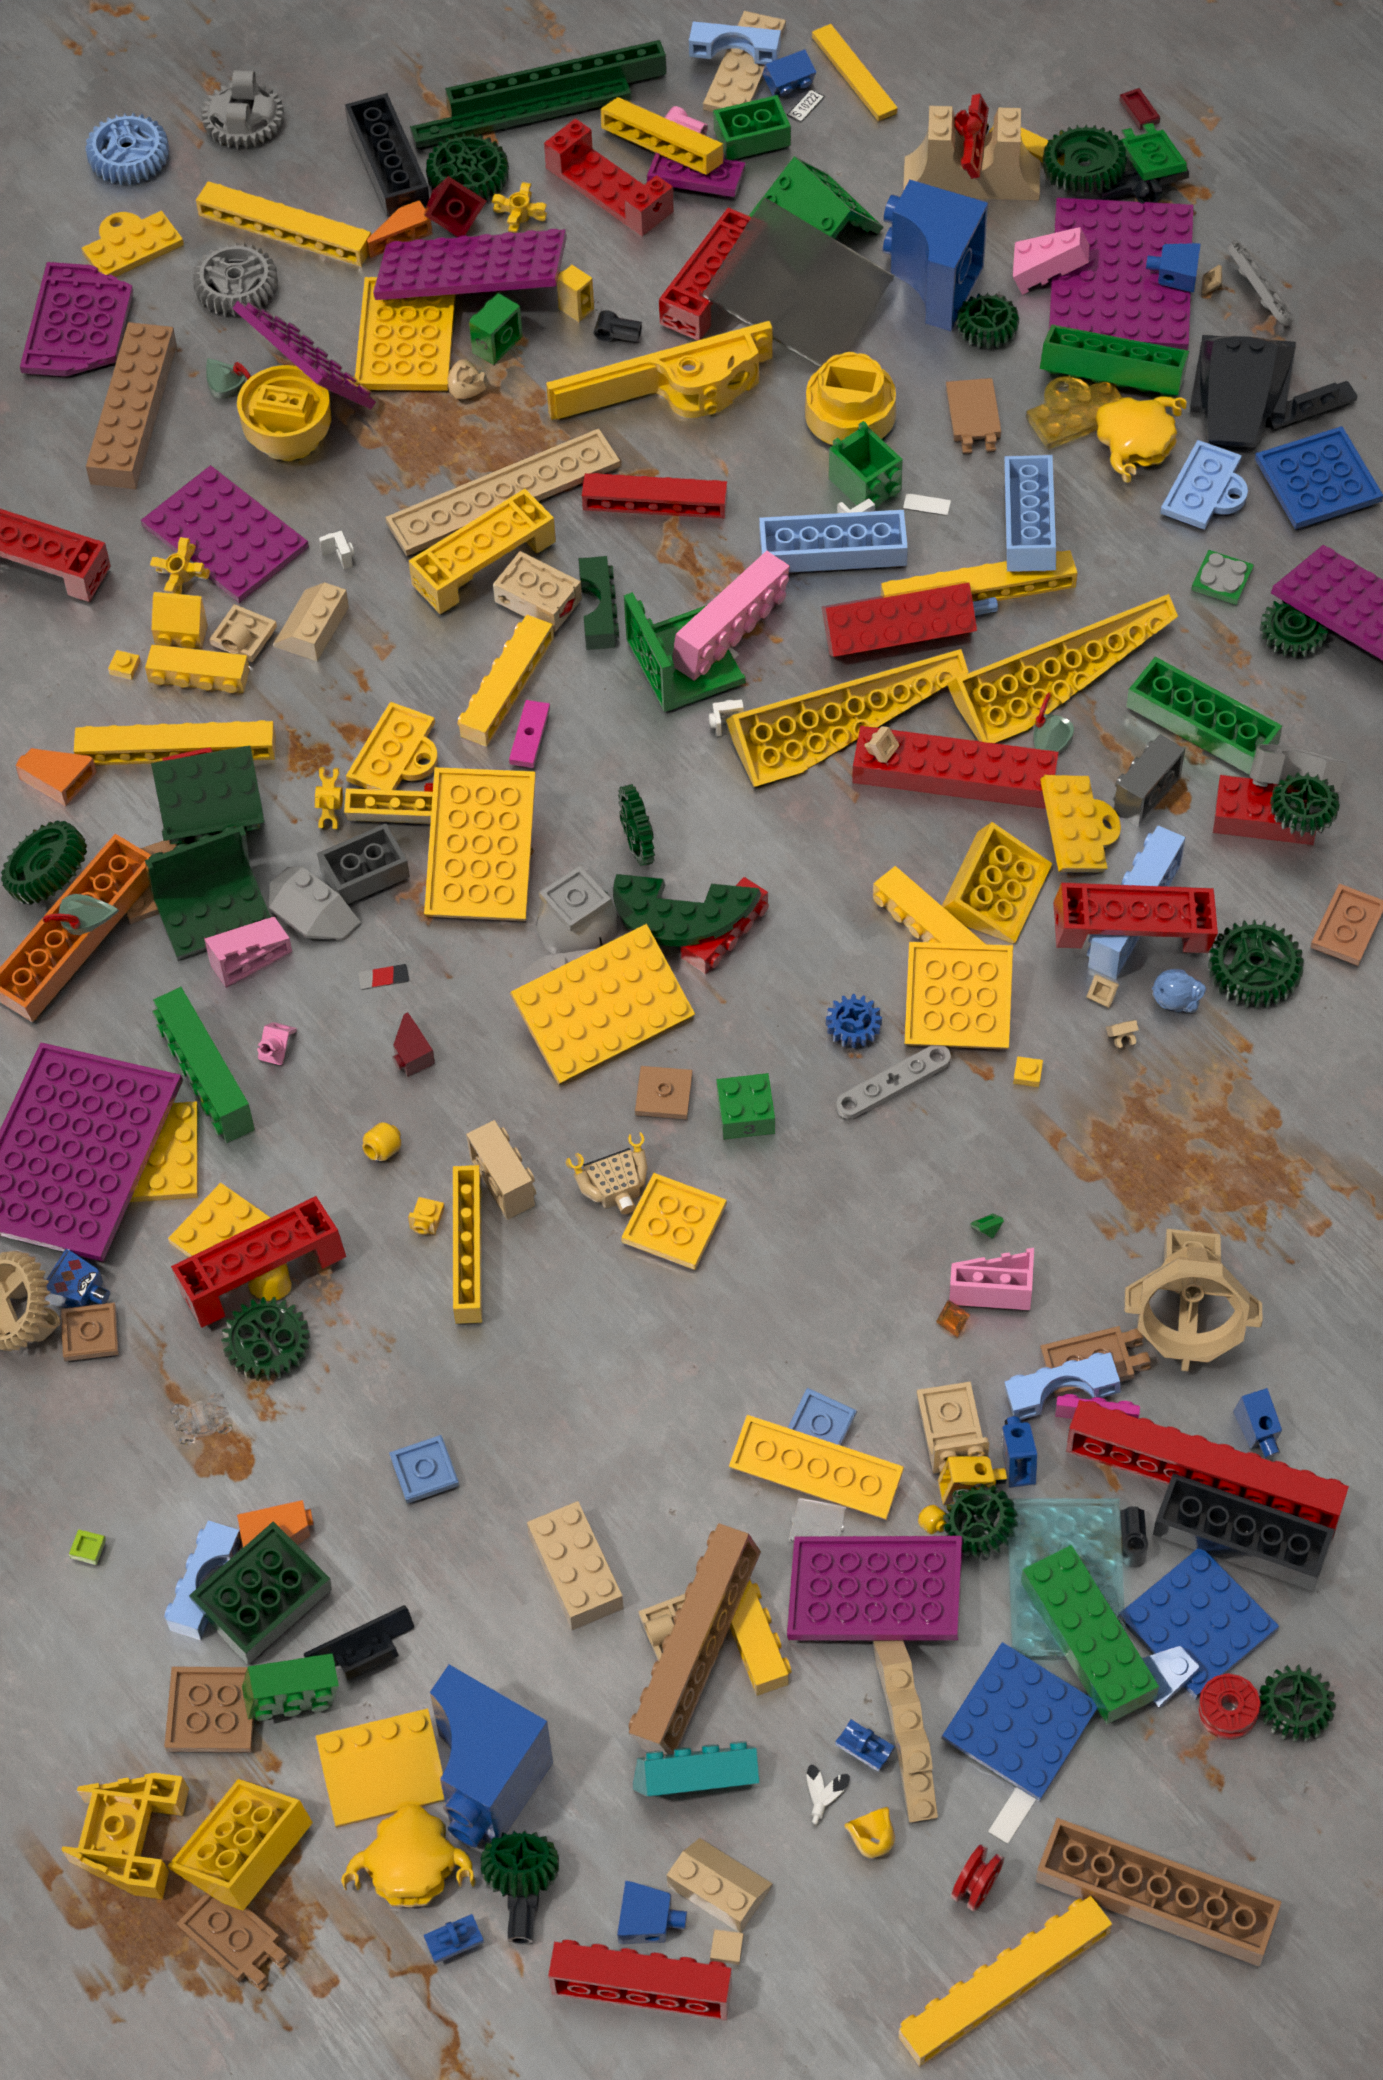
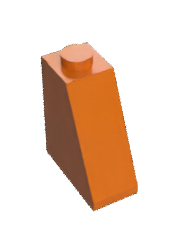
[15,748,97,807]
[237,1500,314,1547]

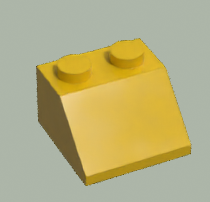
[151,592,208,649]

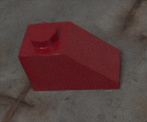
[392,1012,435,1077]

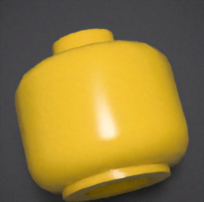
[918,1505,947,1534]

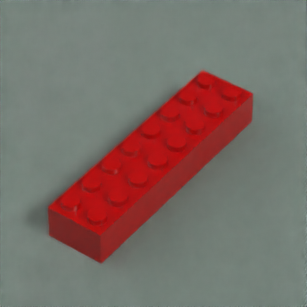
[852,725,1059,809]

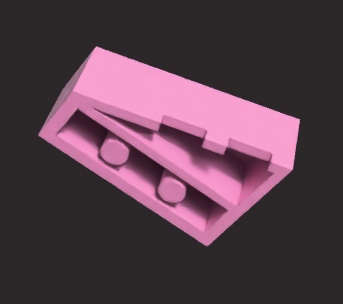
[949,1248,1034,1310]

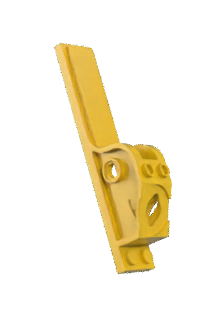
[546,321,773,420]

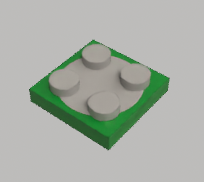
[1191,549,1254,605]

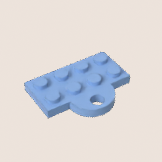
[1160,440,1248,530]

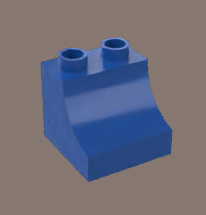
[883,180,988,331]
[430,1664,553,1848]

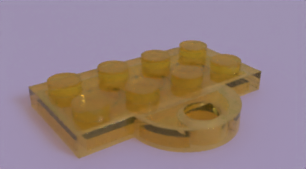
[1026,376,1122,450]

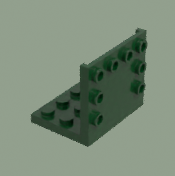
[151,745,265,845]
[145,825,271,961]

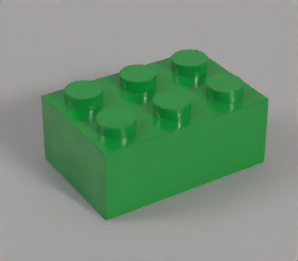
[713,95,791,160]
[242,1654,339,1721]

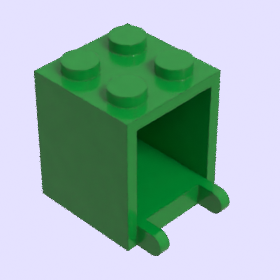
[829,421,903,508]

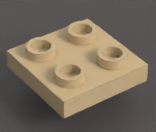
[210,604,277,662]
[638,1594,686,1661]

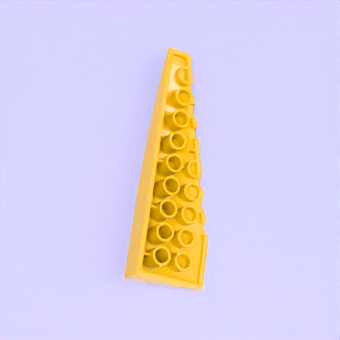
[947,594,1178,743]
[726,649,969,787]

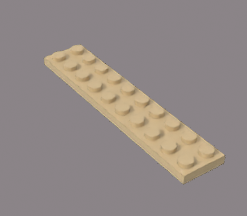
[385,428,620,556]

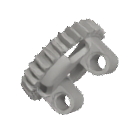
[201,70,284,149]

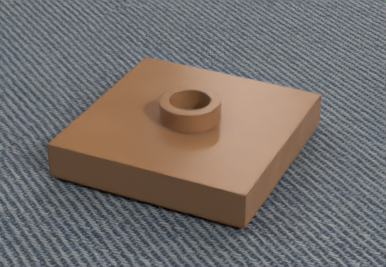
[635,1066,693,1120]
[61,1303,119,1361]

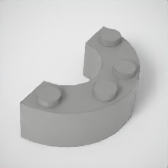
[1250,744,1348,792]

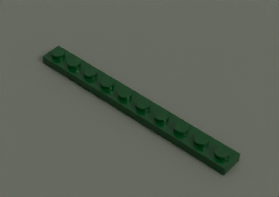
[410,78,631,148]

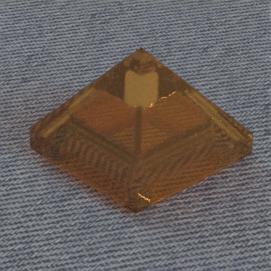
[936,1300,970,1337]

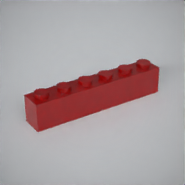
[582,473,727,519]

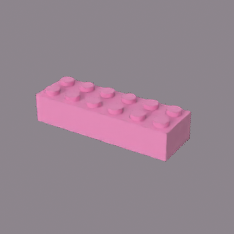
[672,551,790,681]

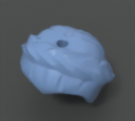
[1152,969,1206,1013]

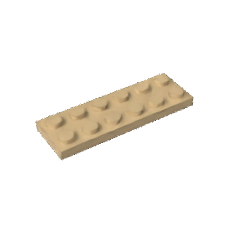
[703,11,786,112]

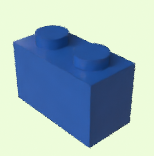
[762,49,816,96]

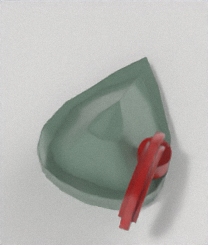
[206,358,251,399]
[1033,692,1074,755]
[43,894,119,935]

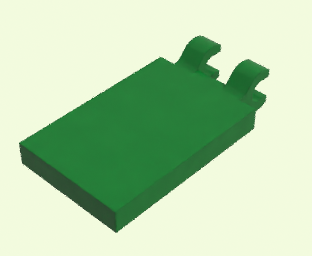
[1121,123,1187,181]

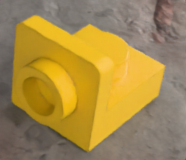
[408,1197,445,1235]

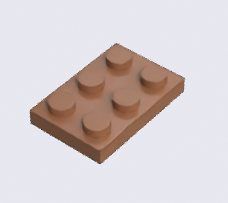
[1310,884,1383,966]

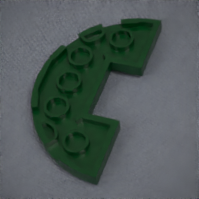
[613,874,761,946]

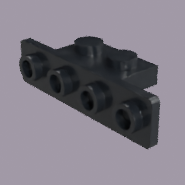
[1267,381,1358,429]
[303,1605,414,1681]

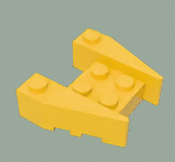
[61,1773,189,1899]

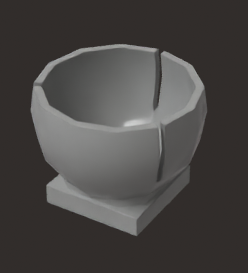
[536,866,619,954]

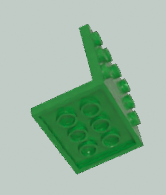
[749,156,884,278]
[624,592,746,712]

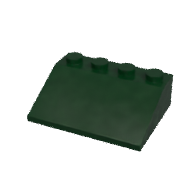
[189,1521,332,1665]

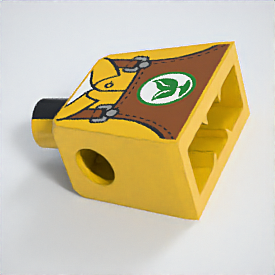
[938,1456,1007,1505]

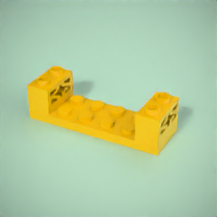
[408,489,556,614]

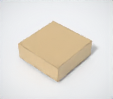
[710,1929,744,1965]

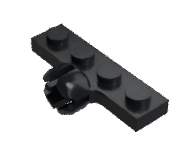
[1098,168,1189,204]

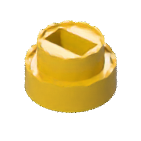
[805,352,896,445]
[237,365,331,461]

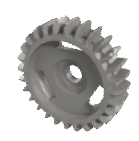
[193,242,278,318]

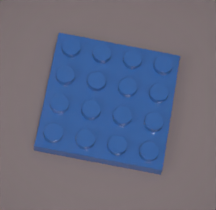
[1255,426,1383,529]
[1117,1548,1279,1699]
[941,1642,1097,1801]

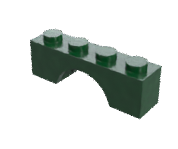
[578,556,619,650]

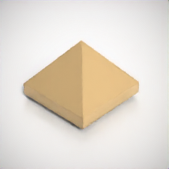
[1202,264,1223,294]
[1086,974,1119,1008]

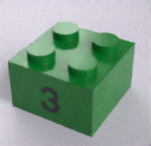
[469,293,523,365]
[716,1073,775,1140]

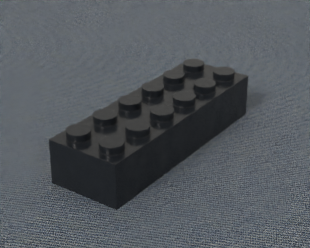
[345,93,430,217]
[1153,1473,1335,1591]

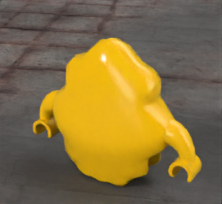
[1095,396,1187,483]
[341,1804,476,1908]

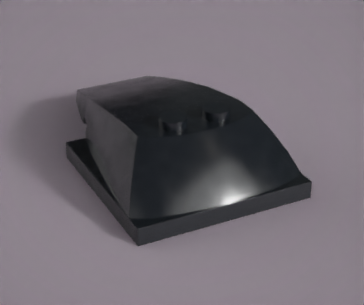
[1190,335,1296,448]

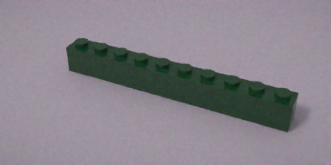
[445,40,667,117]

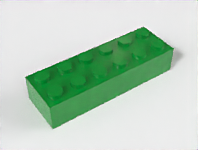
[1039,325,1189,396]
[1126,656,1282,775]
[152,987,255,1143]
[1021,1545,1159,1724]

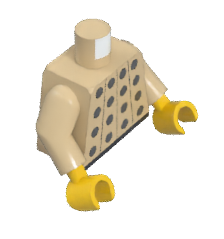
[565,1132,648,1214]

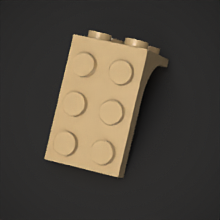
[916,1381,989,1474]

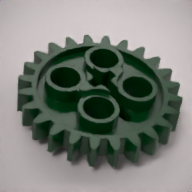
[618,784,655,866]
[221,1297,311,1381]

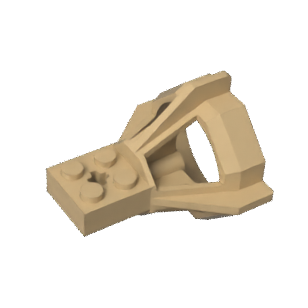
[1124,1229,1263,1371]

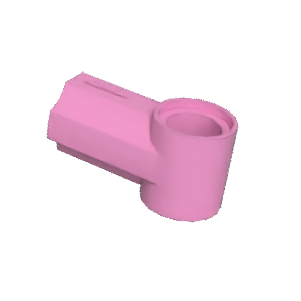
[664,106,708,136]

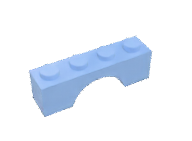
[689,21,781,64]
[1004,1352,1121,1420]
[164,1520,242,1640]

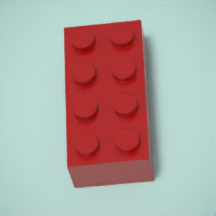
[1213,775,1316,845]

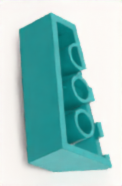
[633,1741,759,1796]

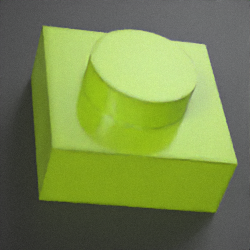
[69,1529,106,1565]

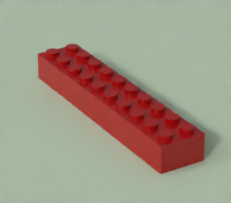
[1066,1400,1349,1538]

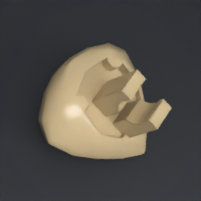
[447,359,486,399]

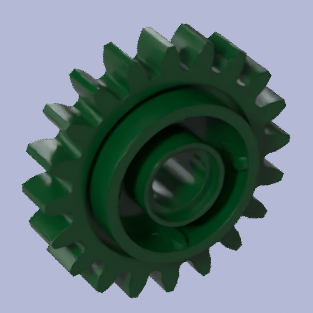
[1260,600,1328,658]

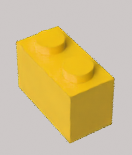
[557,265,594,322]

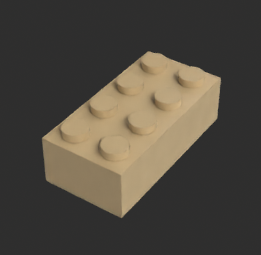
[527,1501,624,1630]

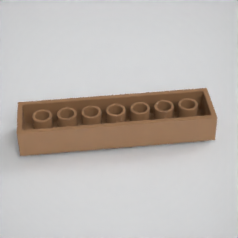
[86,322,177,489]
[629,1523,761,1755]
[1035,1818,1281,1967]

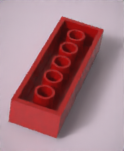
[821,581,977,657]
[548,1939,732,2021]

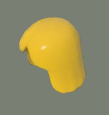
[248,1263,292,1301]
[844,1807,895,1858]

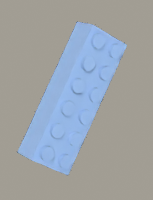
[1004,455,1056,572]
[759,510,908,572]
[1086,826,1186,979]

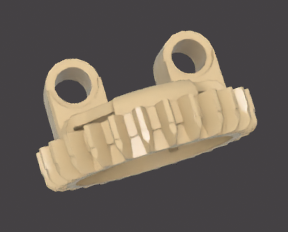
[0,1251,61,1351]

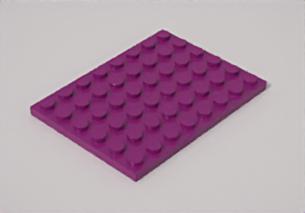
[1049,198,1193,350]
[0,1042,183,1261]

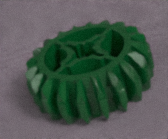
[956,292,1020,350]
[1270,772,1340,837]
[943,1484,1018,1559]
[1259,1664,1336,1743]
[480,1829,559,1899]

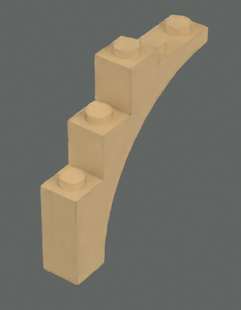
[873,1640,938,1823]

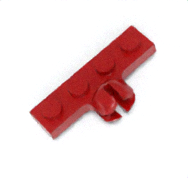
[954,93,989,179]

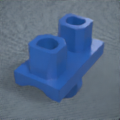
[835,1719,895,1772]
[423,1914,484,1964]

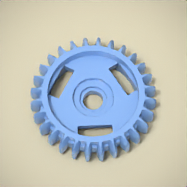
[86,113,169,185]

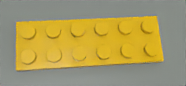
[729,1415,904,1521]

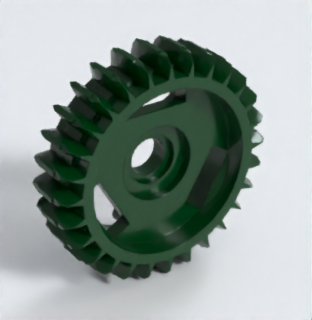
[1043,124,1127,195]
[1,820,87,905]
[1208,919,1304,1009]

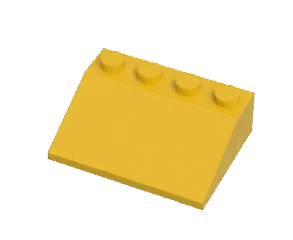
[942,822,1053,944]
[316,1708,445,1828]
[168,1779,313,1911]

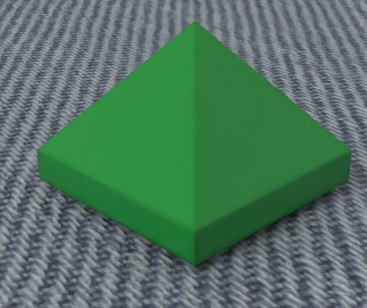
[970,1213,1004,1239]

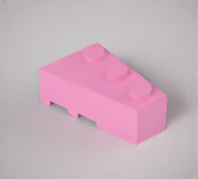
[1013,227,1090,295]
[204,917,292,988]

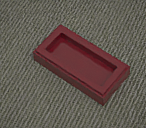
[1119,87,1160,130]

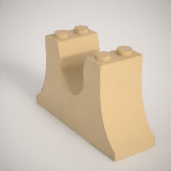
[903,106,1040,200]

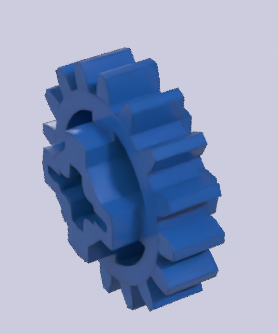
[826,994,882,1048]

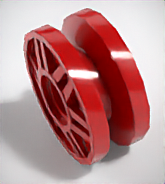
[1198,1674,1260,1740]
[951,1844,1005,1912]

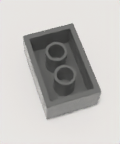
[1113,734,1185,827]
[317,823,410,904]

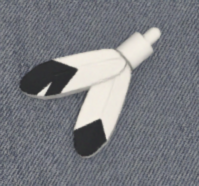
[806,1765,850,1824]

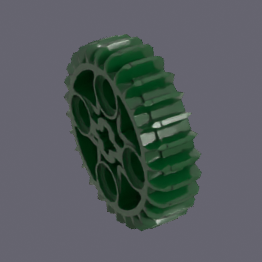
[426,133,509,202]

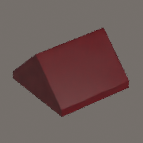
[424,176,486,237]

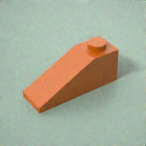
[367,200,433,258]

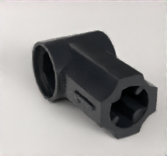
[593,310,642,342]
[1120,1506,1148,1567]
[507,1893,539,1945]

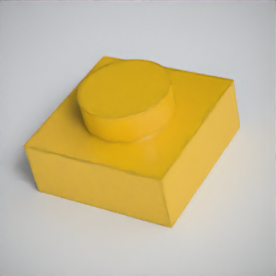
[108,650,141,680]
[1013,1056,1043,1087]

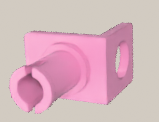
[257,1022,297,1065]

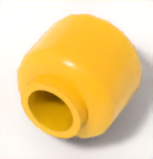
[362,1122,402,1162]

